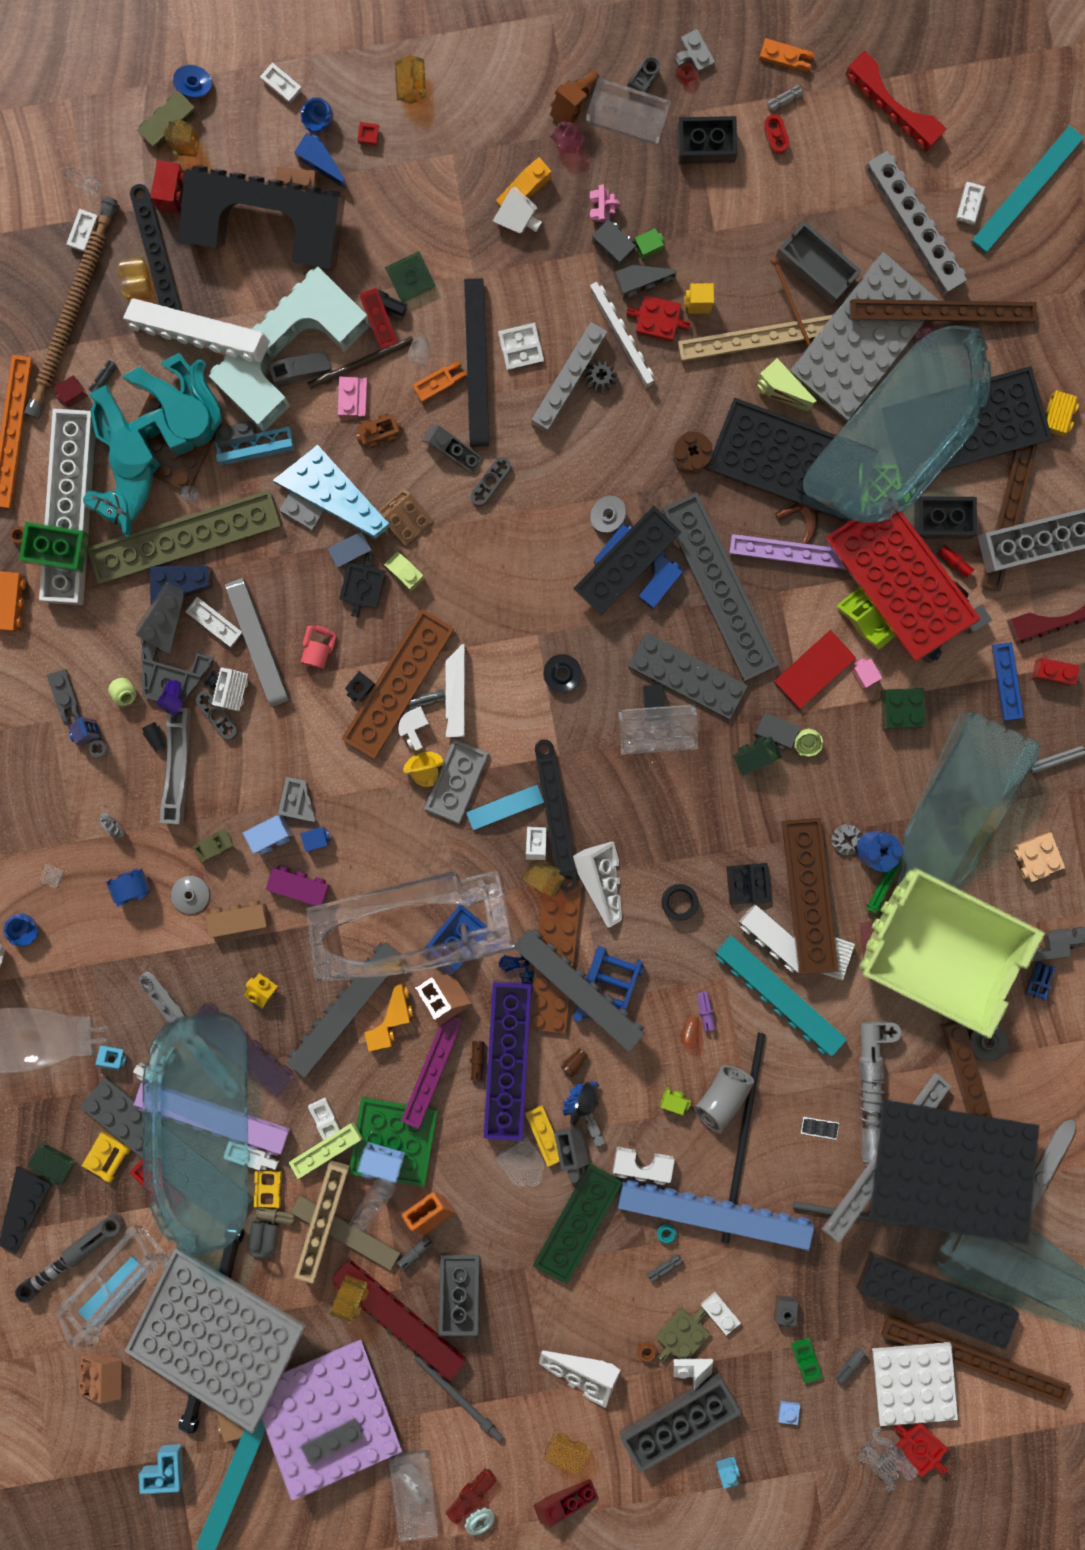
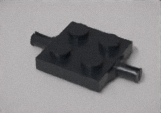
[339,553,386,618]

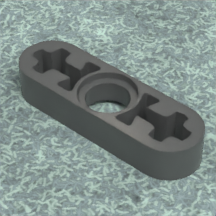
[471,457,511,506]
[196,692,238,740]

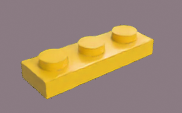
[525,1105,560,1167]

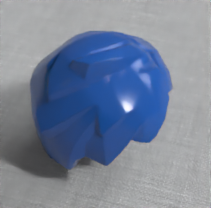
[301,97,333,133]
[3,913,39,947]

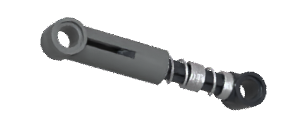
[15,1213,124,1303]

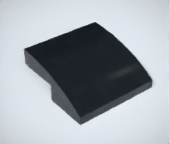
[726,863,771,905]

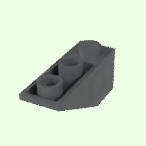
[615,265,677,299]
[268,351,331,388]
[421,424,483,474]

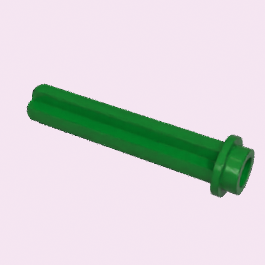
[866,859,902,914]

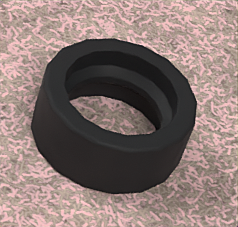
[661,884,699,921]

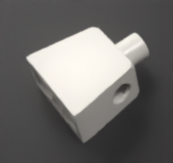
[493,187,542,233]

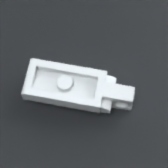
[224,1140,279,1170]

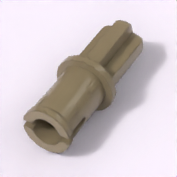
[255,1207,295,1225]

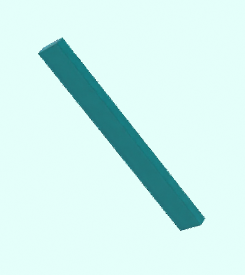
[971,125,1084,254]
[195,1418,266,1550]

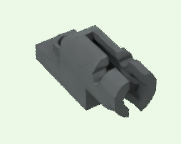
[1031,927,1085,961]

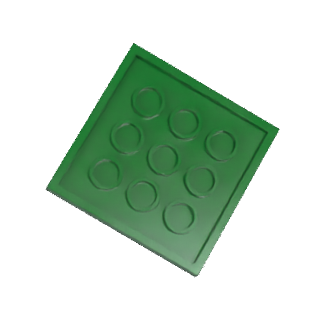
[348,1097,438,1187]

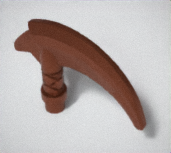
[775,503,818,544]

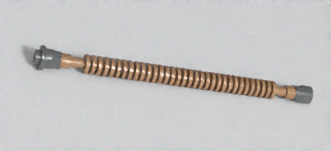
[24,197,120,419]

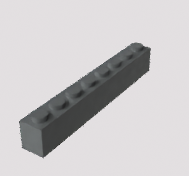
[513,929,645,1052]
[287,942,404,1078]

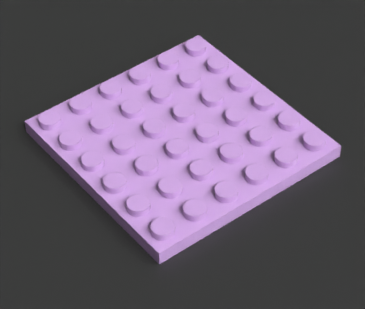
[262,1339,402,1501]

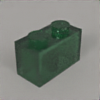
[733,737,781,776]
[27,1142,77,1185]

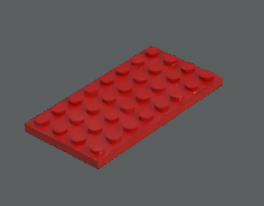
[825,496,981,662]

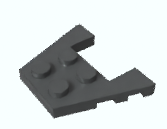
[141,638,214,706]

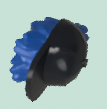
[562,1081,600,1126]

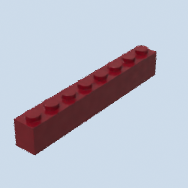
[332,1257,466,1381]

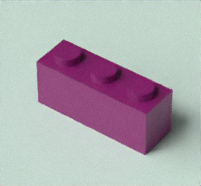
[266,865,330,907]

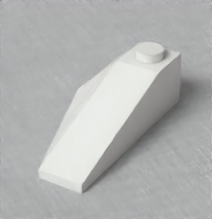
[573,842,622,927]
[539,1350,620,1408]

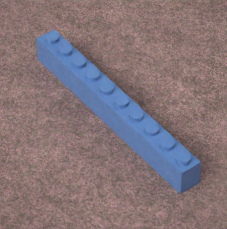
[618,1179,814,1250]

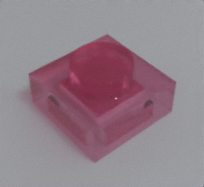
[912,321,940,349]

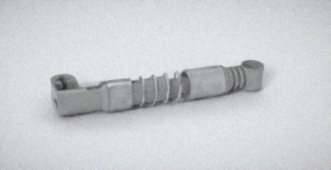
[859,1021,901,1169]

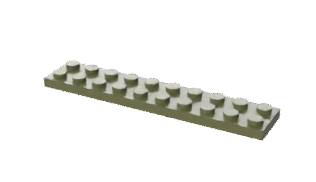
[87,490,281,585]

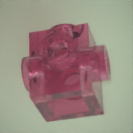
[550,121,585,154]

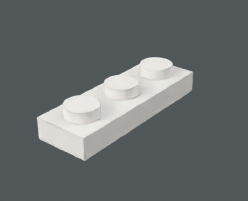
[185,597,243,648]

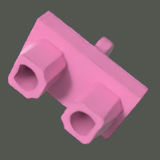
[590,185,621,224]

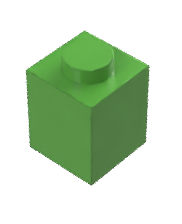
[634,228,665,261]

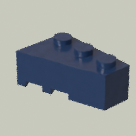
[150,566,212,605]

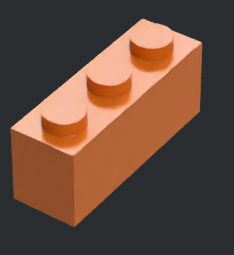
[0,571,26,632]

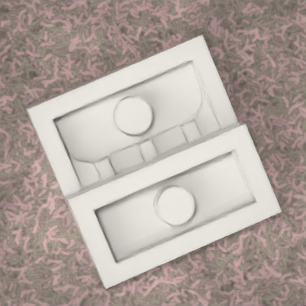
[498,323,544,370]

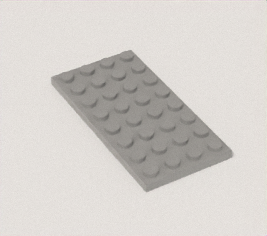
[790,252,939,421]

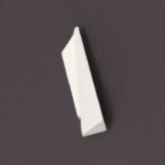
[446,644,465,738]

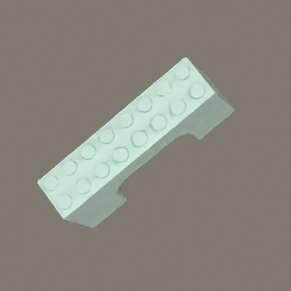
[209,267,371,432]

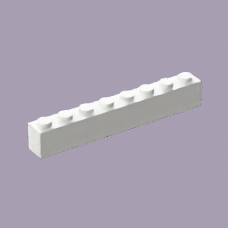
[123,298,270,362]

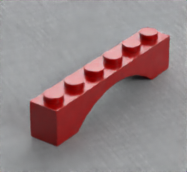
[845,50,947,152]

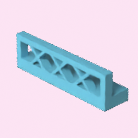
[215,426,295,466]

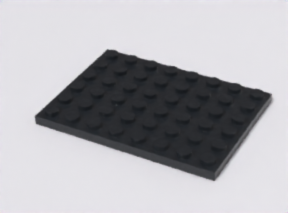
[869,1099,1039,1245]

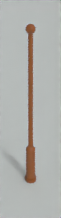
[771,257,811,346]

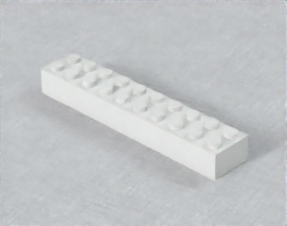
[39,409,96,605]

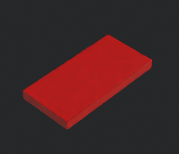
[774,630,856,709]

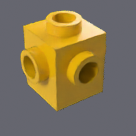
[243,973,278,1009]

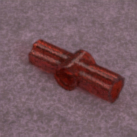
[446,1468,497,1524]

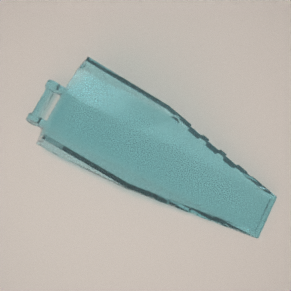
[935,1229,1085,1330]

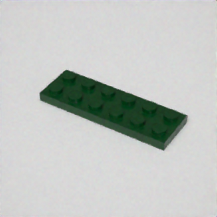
[533,1162,623,1284]

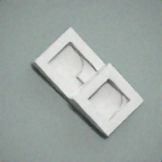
[308,1097,341,1140]

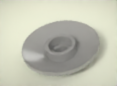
[590,496,627,533]
[171,876,210,914]

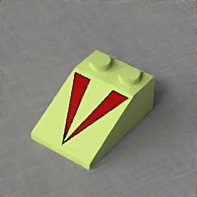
[756,358,816,412]

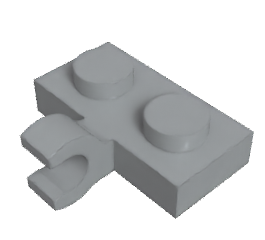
[675,29,715,74]

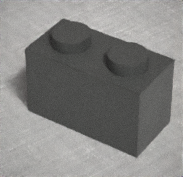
[592,219,636,267]
[754,712,800,750]

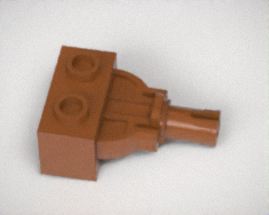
[550,70,599,129]

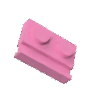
[338,377,368,417]

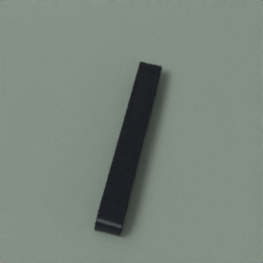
[464,278,489,447]

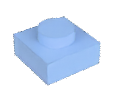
[778,1401,800,1425]

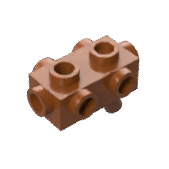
[355,413,402,449]

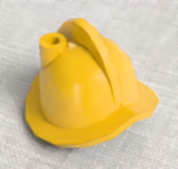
[403,752,444,787]

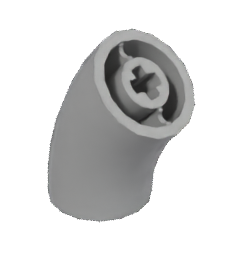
[694,1065,754,1133]

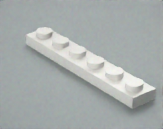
[589,281,655,389]

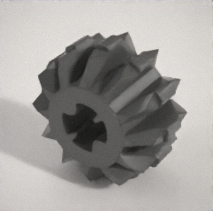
[585,360,618,393]

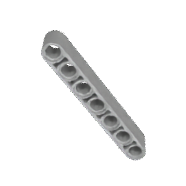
[225,578,289,707]

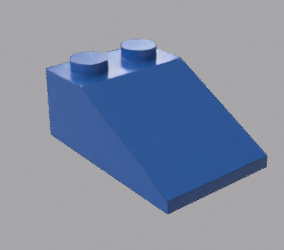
[421,904,490,976]

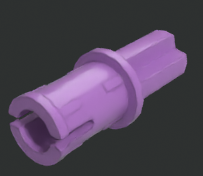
[697,992,716,1031]

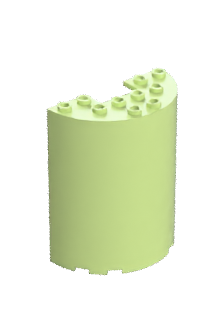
[860,869,1045,1038]

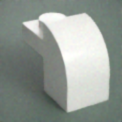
[399,706,429,751]

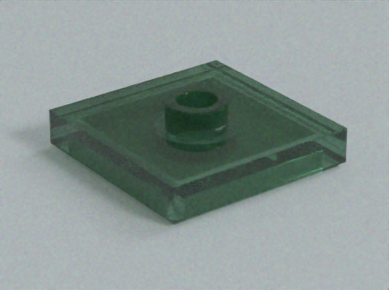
[385,251,436,302]

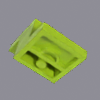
[836,587,895,650]

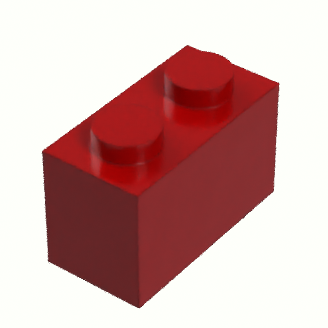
[1032,658,1080,686]

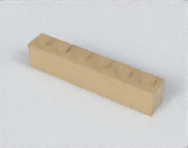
[294,1160,349,1283]

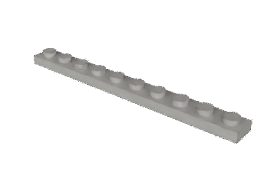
[822,1073,951,1243]

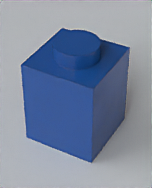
[300,827,331,852]

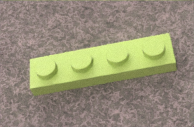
[289,1122,363,1179]

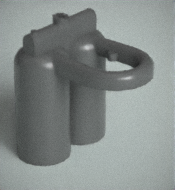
[249,1221,278,1258]

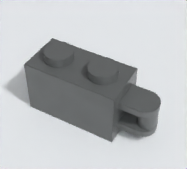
[554,1125,589,1182]

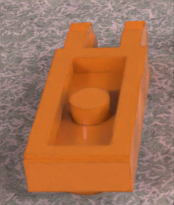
[759,38,815,72]
[412,361,467,403]

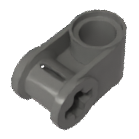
[627,57,660,98]

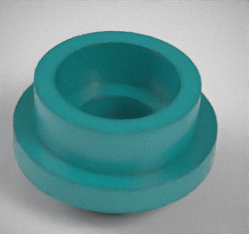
[657,1224,676,1244]

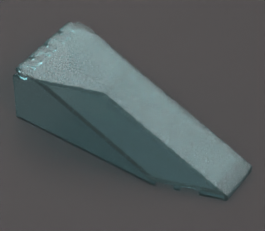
[898,711,1041,888]

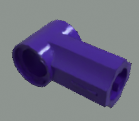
[156,680,183,716]

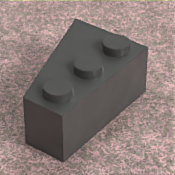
[136,581,184,654]

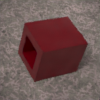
[54,375,88,407]

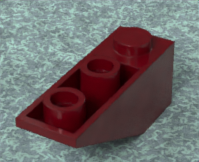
[533,1479,598,1528]

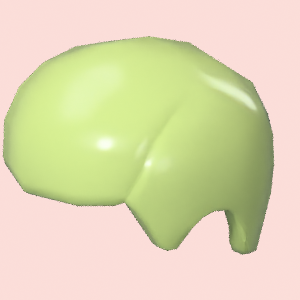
[794,728,823,757]

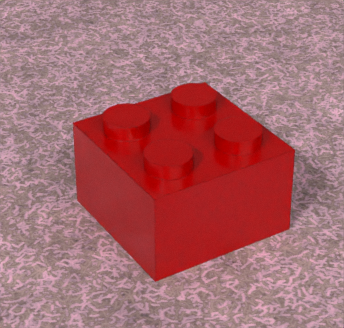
[150,160,185,215]

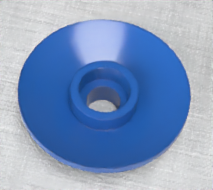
[173,65,212,98]

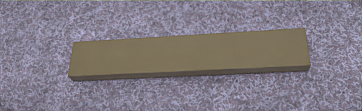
[290,1194,400,1270]

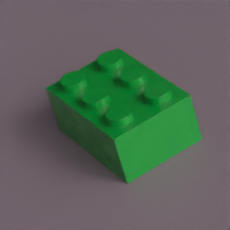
[19,522,89,573]

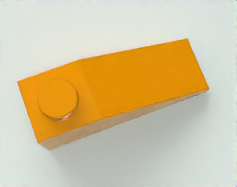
[496,157,552,207]

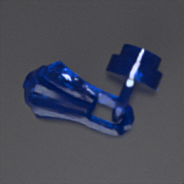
[498,955,534,982]

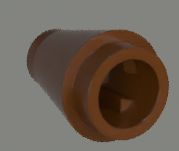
[560,1048,588,1077]

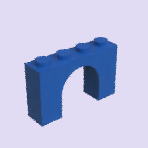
[593,524,682,610]

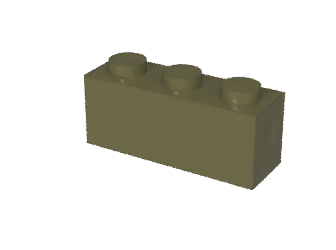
[137,91,198,153]

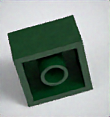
[881,688,926,729]

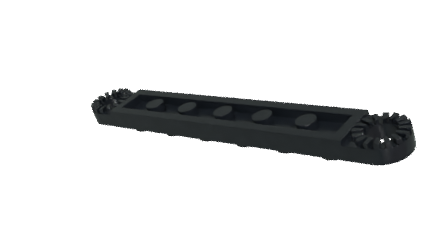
[130,184,182,311]
[535,739,577,891]

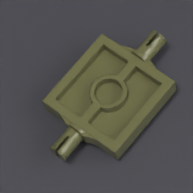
[656,1307,710,1362]

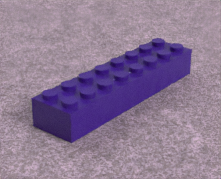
[484,980,532,1141]

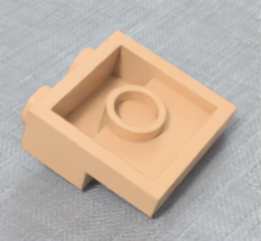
[1013,832,1065,882]

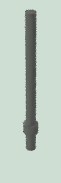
[793,1201,909,1227]
[414,1355,503,1442]

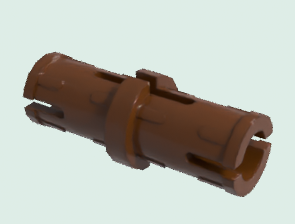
[470,1041,485,1081]

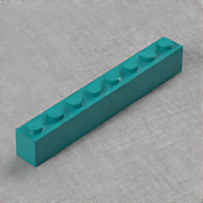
[715,935,847,1057]

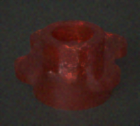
[676,62,698,85]

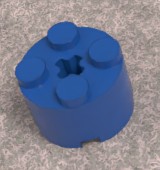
[857,830,904,872]
[106,868,151,907]

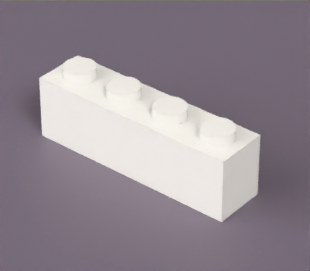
[739,904,798,973]

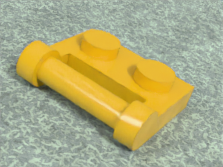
[82,1131,131,1183]

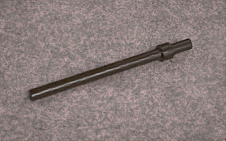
[308,336,415,389]

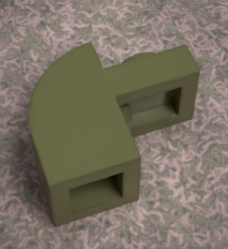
[192,828,233,864]

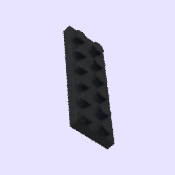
[573,505,681,616]

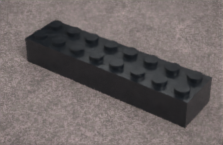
[856,1251,1020,1350]

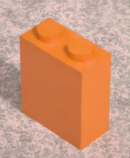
[402,1192,456,1236]

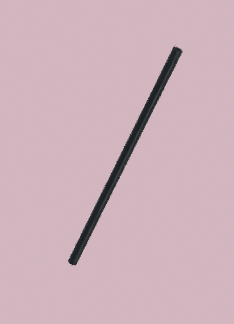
[722,1033,765,1244]

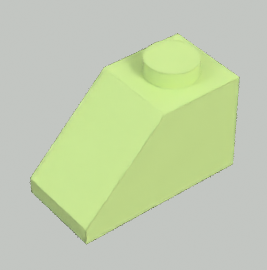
[384,551,425,592]

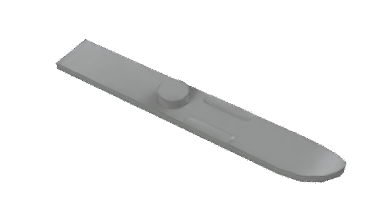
[1031,1119,1076,1215]

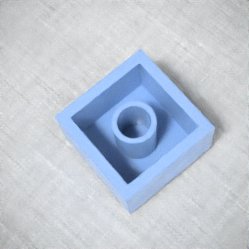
[243,815,293,855]
[358,1142,405,1184]

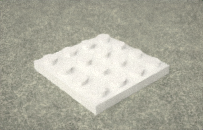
[872,1342,958,1426]

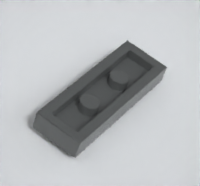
[301,1418,363,1465]

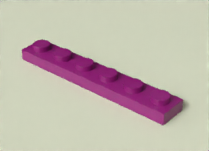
[401,1016,463,1129]

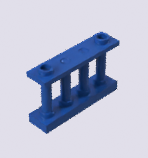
[573,945,644,1022]

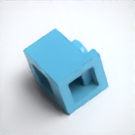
[96,1045,126,1071]
[716,1456,740,1489]

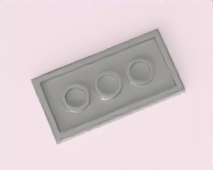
[424,739,489,824]

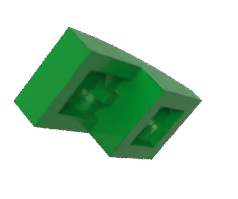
[791,1337,823,1384]

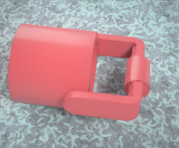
[301,625,336,669]

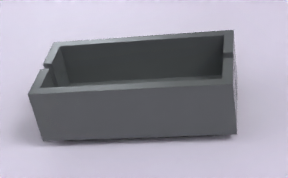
[776,221,862,306]

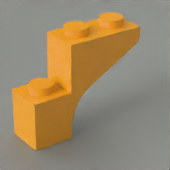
[364,983,413,1051]

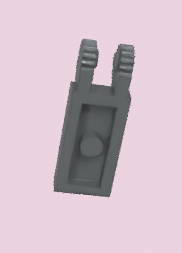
[47,669,81,725]

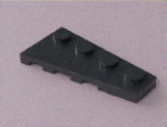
[0,1166,53,1254]

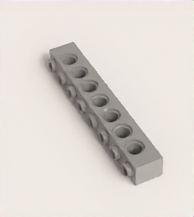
[864,151,967,297]

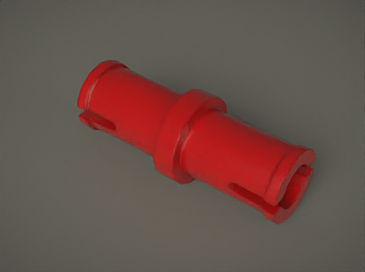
[937,544,974,578]

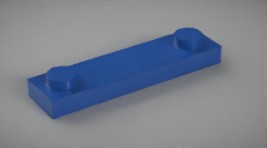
[991,642,1024,721]

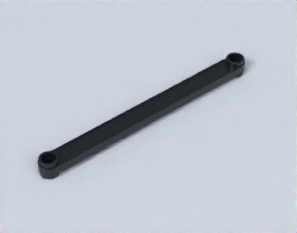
[178,1225,245,1434]

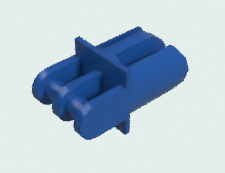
[1025,961,1056,1001]

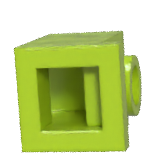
[660,1087,691,1115]

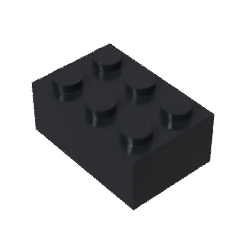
[677,116,737,164]
[914,496,977,539]

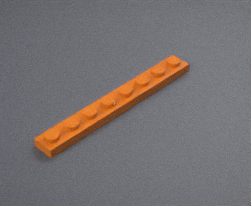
[0,355,33,509]

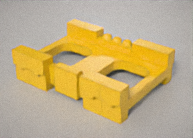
[254,1169,283,1208]

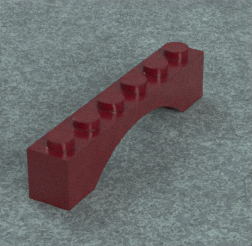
[1007,605,1085,644]

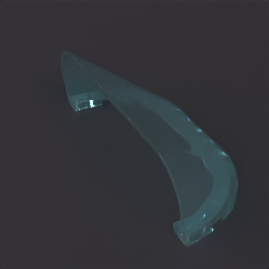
[803,326,991,523]
[143,1013,248,1256]

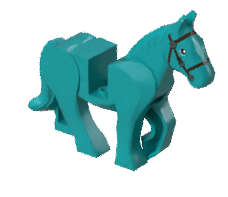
[83,353,222,537]

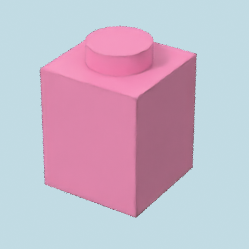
[851,658,882,689]

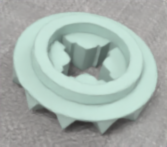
[464,1507,495,1535]

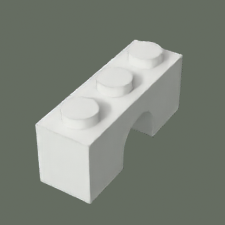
[612,1146,674,1185]

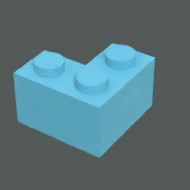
[139,1444,184,1494]

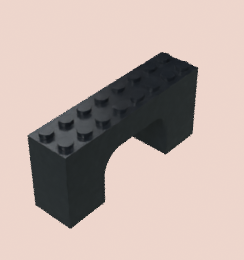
[178,165,345,269]

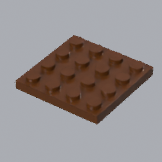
[138,394,221,493]

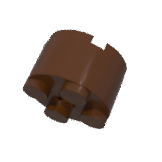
[673,431,713,474]

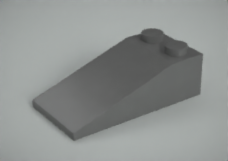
[439,1255,479,1338]

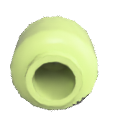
[108,678,137,706]

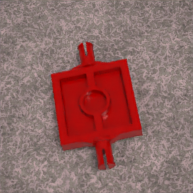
[626,295,691,342]
[892,1422,948,1477]

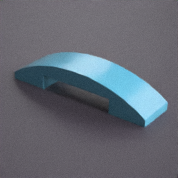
[466,785,544,830]
[78,1256,146,1325]

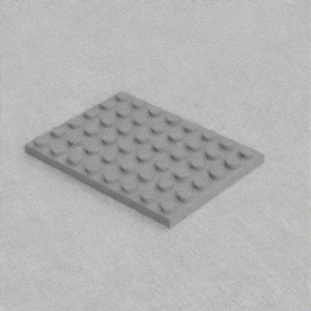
[124,1247,306,1433]

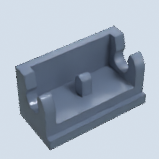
[327,531,371,567]

